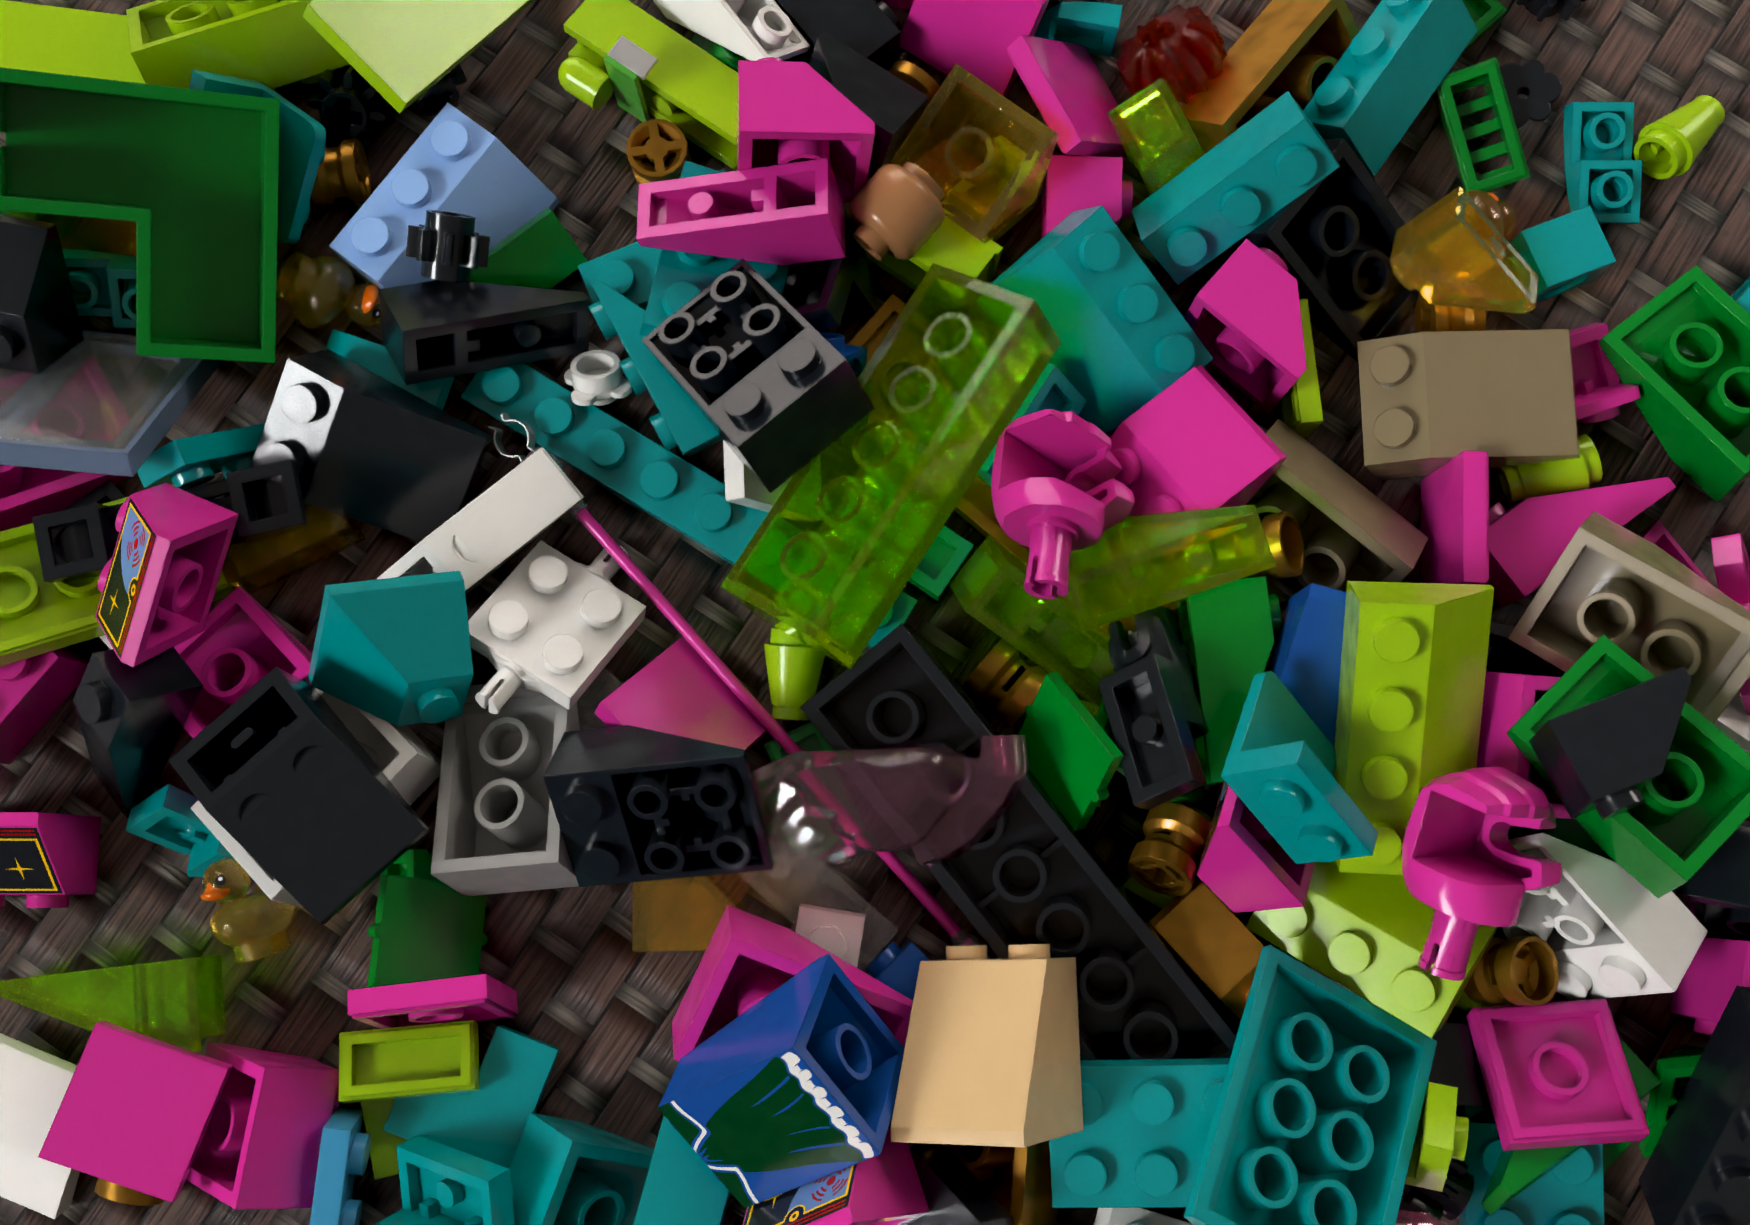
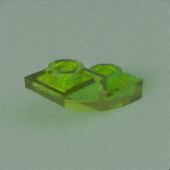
[1107,78,1204,195]

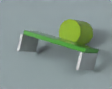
[558,35,658,122]

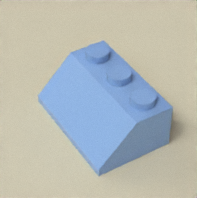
[329,103,559,289]

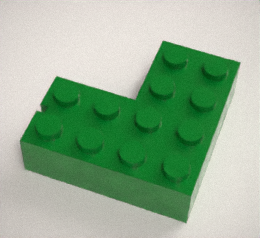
[0,67,280,363]

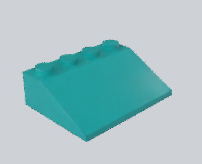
[1184,945,1437,1225]

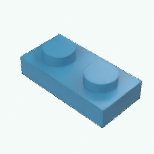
[310,1107,371,1225]

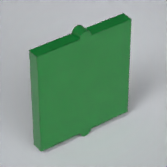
[1012,671,1124,831]
[367,875,488,988]

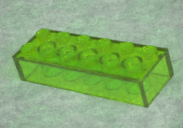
[720,263,1062,669]

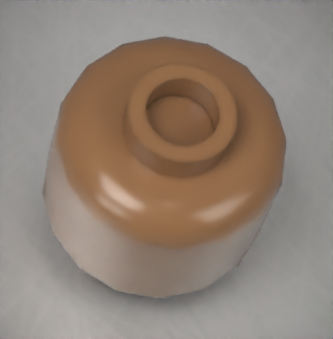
[850,162,945,260]

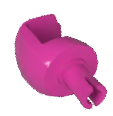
[991,409,1135,599]
[1402,767,1561,981]

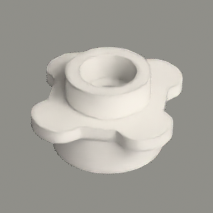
[564,350,633,406]

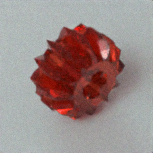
[1116,5,1227,112]

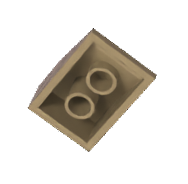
[1357,329,1580,481]
[1508,511,1750,724]

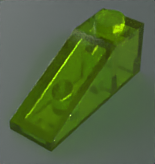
[1067,504,1276,632]
[949,536,1115,707]
[0,954,226,1052]

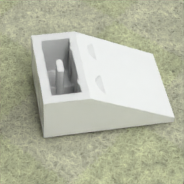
[1501,833,1708,1001]

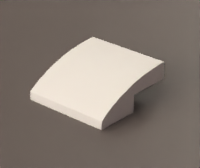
[0,1033,80,1219]

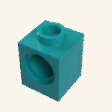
[1499,205,1616,308]

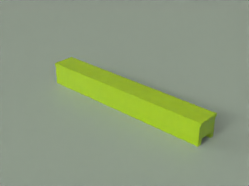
[563,0,1003,319]

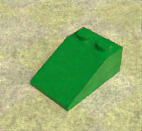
[1599,265,1750,503]
[1506,634,1750,898]

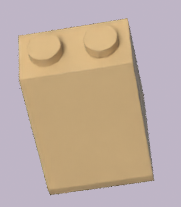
[890,944,1084,1148]

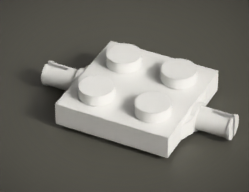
[468,540,646,714]

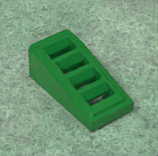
[1433,57,1530,198]

